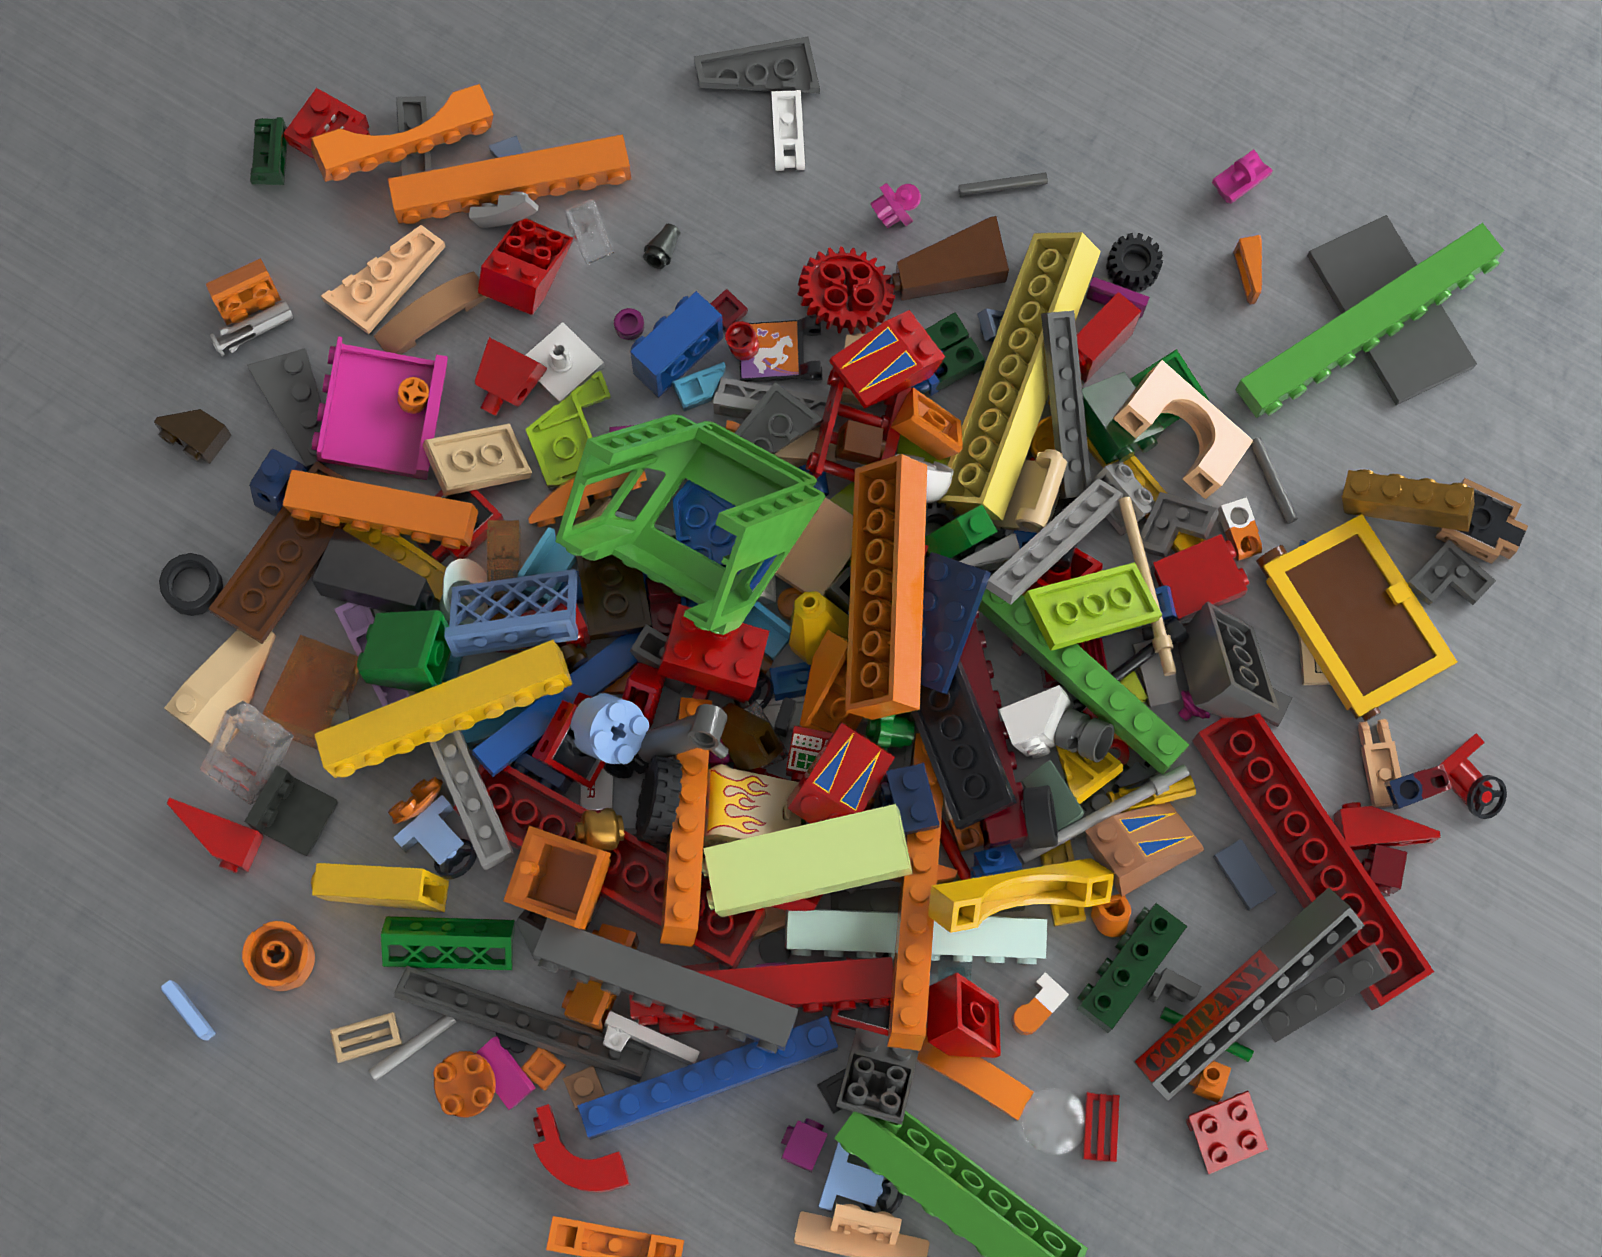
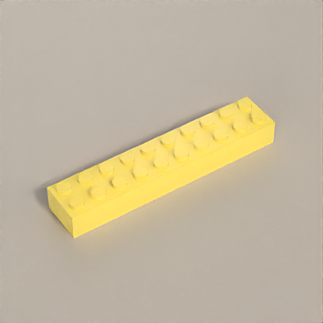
[936,232,1101,521]

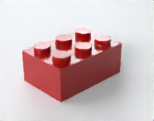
[657,604,770,701]

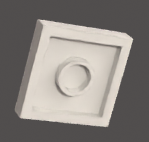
[526,322,605,404]

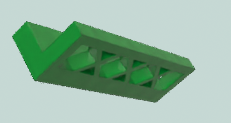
[381,916,515,970]

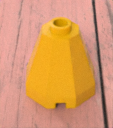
[789,591,849,665]

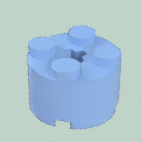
[571,693,649,764]

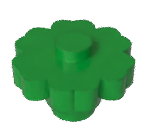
[866,715,915,751]

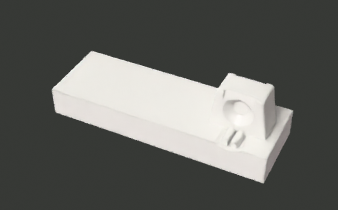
[603,1011,700,1065]

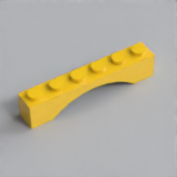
[928,858,1114,933]

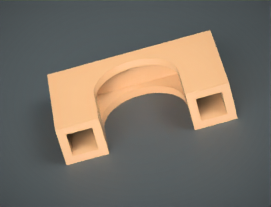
[1113,360,1253,499]

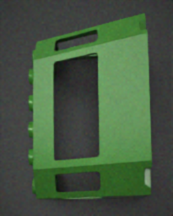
[555,414,826,635]

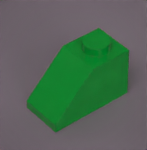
[925,504,998,558]

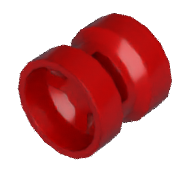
[725,321,760,361]

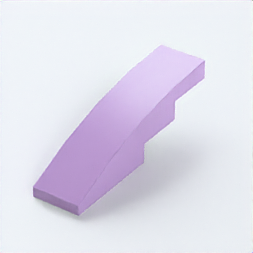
[334,602,409,706]

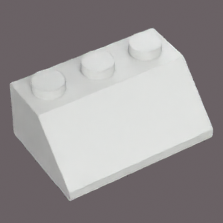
[999,685,1074,759]

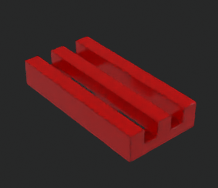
[1082,1092,1120,1162]

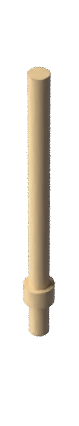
[1118,497,1177,676]

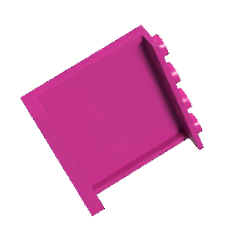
[311,336,448,480]

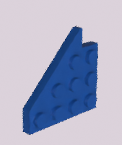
[673,480,777,608]

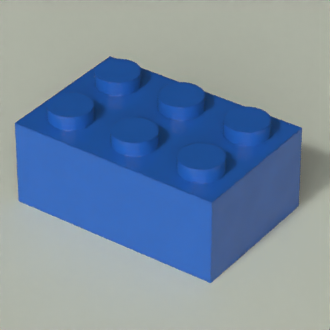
[630,291,723,398]

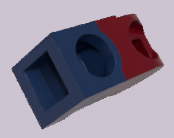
[1384,764,1452,810]

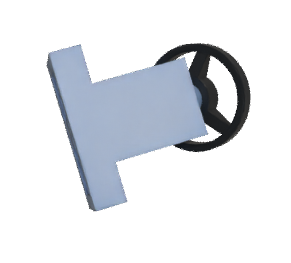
[393,795,477,879]
[818,1142,904,1214]

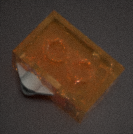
[260,634,361,750]

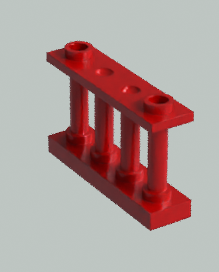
[806,368,912,482]

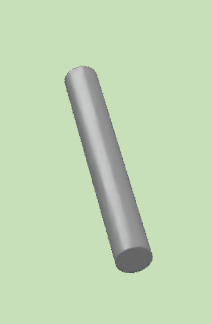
[368,1015,457,1081]

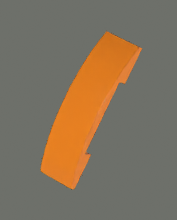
[917,1028,1034,1121]
[546,1216,684,1257]

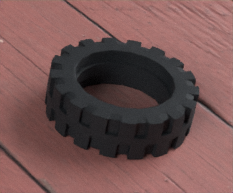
[635,756,682,845]

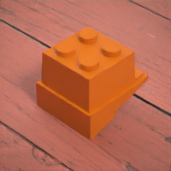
[503,826,611,929]

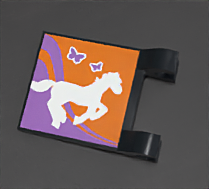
[740,315,823,382]

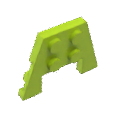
[525,371,644,488]

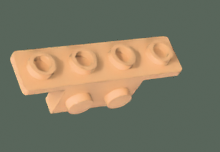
[794,1204,929,1257]

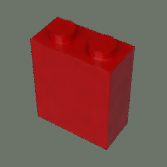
[1077,292,1141,383]
[1151,534,1249,623]

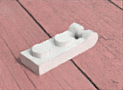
[771,90,805,171]

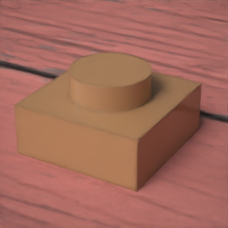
[563,1066,606,1110]

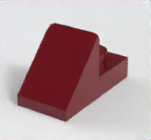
[646,578,681,636]

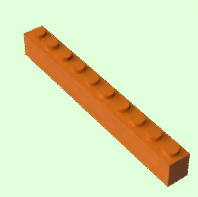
[887,733,943,1051]

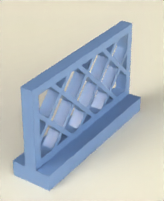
[444,569,578,657]

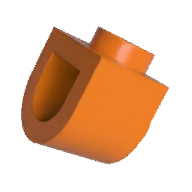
[1091,894,1131,937]
[1188,1061,1231,1103]

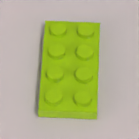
[1024,562,1162,651]

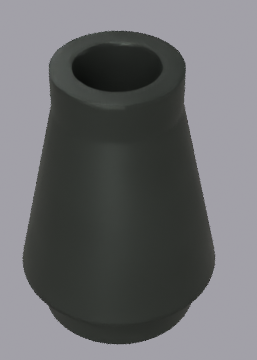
[643,223,681,269]

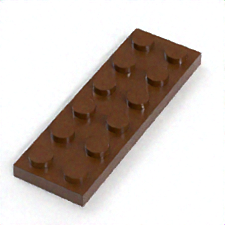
[209,461,348,644]

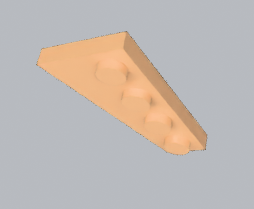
[321,225,446,335]

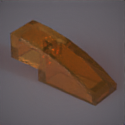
[487,520,522,621]

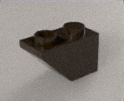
[154,409,232,464]
[721,703,783,771]

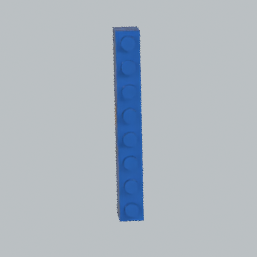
[577,1016,838,1140]

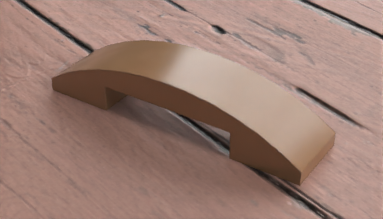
[374,271,488,355]

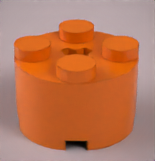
[242,921,315,991]

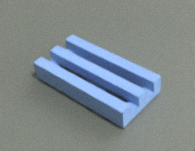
[161,980,216,1041]

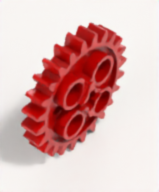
[797,246,895,335]

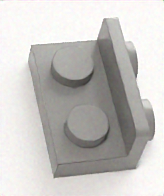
[1091,461,1155,536]

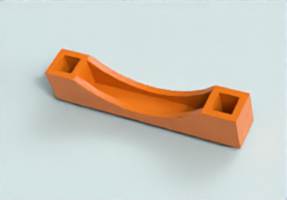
[311,84,494,182]

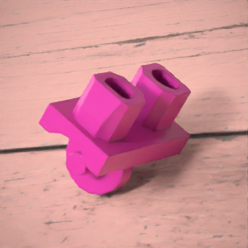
[1212,149,1273,204]
[870,183,921,229]

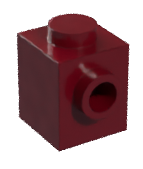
[1361,844,1408,897]

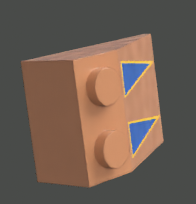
[1085,802,1204,896]

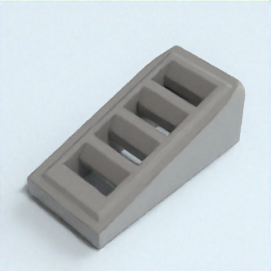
[959,533,1020,571]

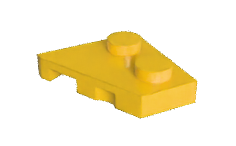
[1056,745,1123,804]

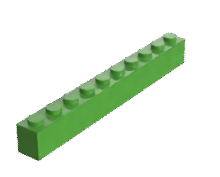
[1235,223,1505,418]

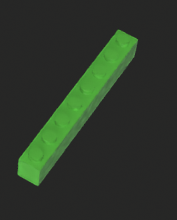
[978,589,1189,775]

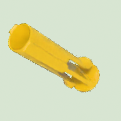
[1106,775,1196,813]

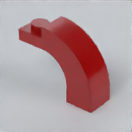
[533,1104,631,1193]

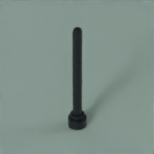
[1073,617,1190,711]

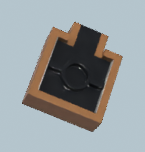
[1435,478,1528,564]

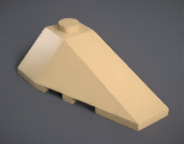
[164,629,276,752]

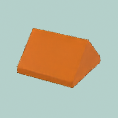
[891,387,963,460]

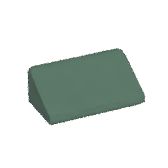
[1021,760,1084,831]

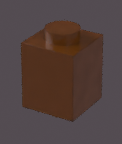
[834,420,886,465]

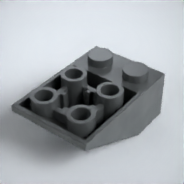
[836,1028,919,1125]

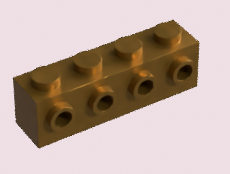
[1342,469,1475,532]

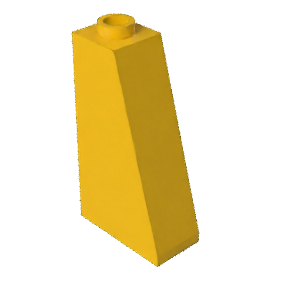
[311,863,449,912]

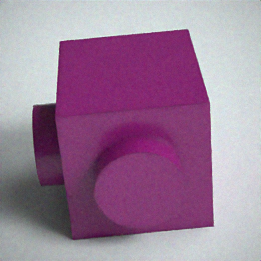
[781,1118,828,1173]

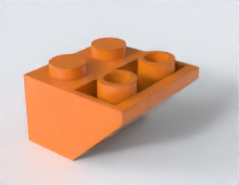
[206,258,281,325]

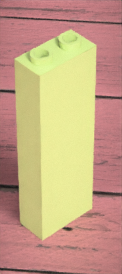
[702,804,913,917]

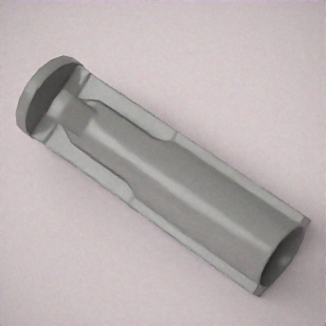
[210,301,294,357]

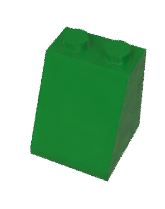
[357,610,451,692]

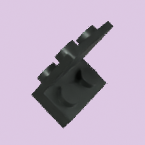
[244,765,338,856]

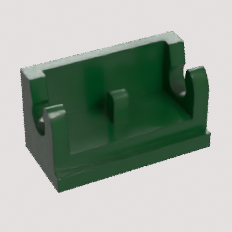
[250,117,287,185]

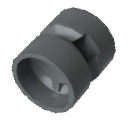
[1055,708,1115,762]

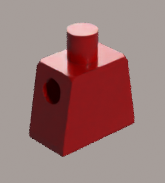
[475,337,547,416]

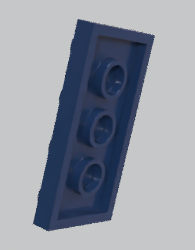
[920,552,991,694]

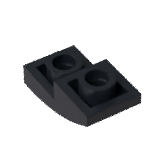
[1111,761,1159,793]

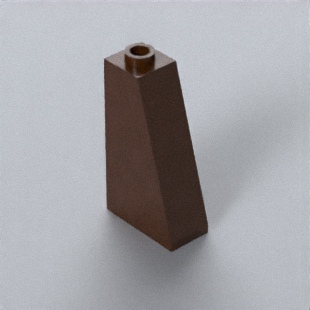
[891,216,1009,301]

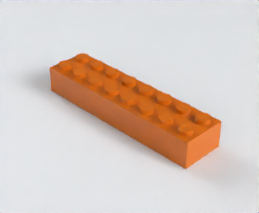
[845,454,927,720]

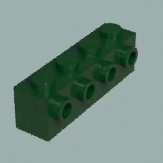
[1077,903,1188,1033]

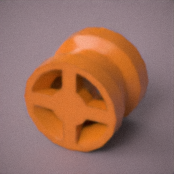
[397,377,429,414]

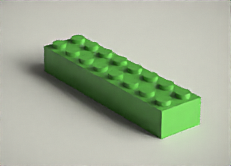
[834,1110,1088,1257]

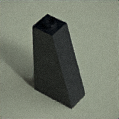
[312,528,434,613]

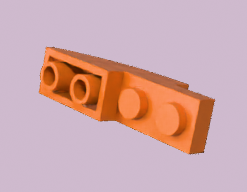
[528,471,647,527]

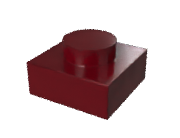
[710,289,748,332]

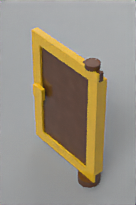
[1256,514,1458,722]

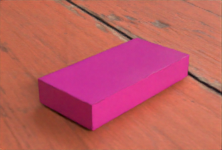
[476,1036,536,1110]

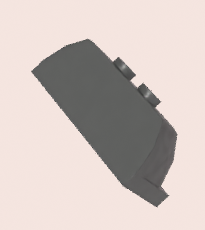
[1178,602,1279,718]

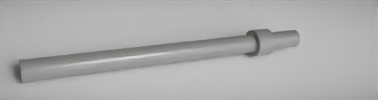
[1018,764,1189,864]

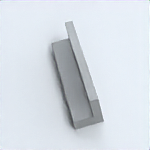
[713,377,836,431]

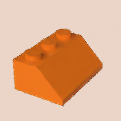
[562,923,640,1032]

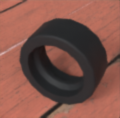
[159,553,223,616]
[1023,785,1058,849]

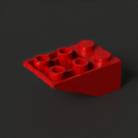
[478,218,573,315]

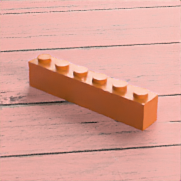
[283,469,478,549]

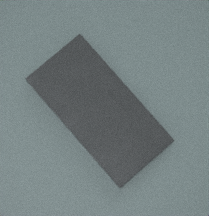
[1307,215,1477,405]

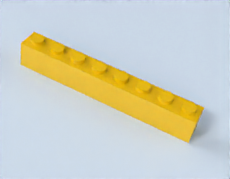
[314,640,573,778]

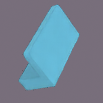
[518,527,577,604]

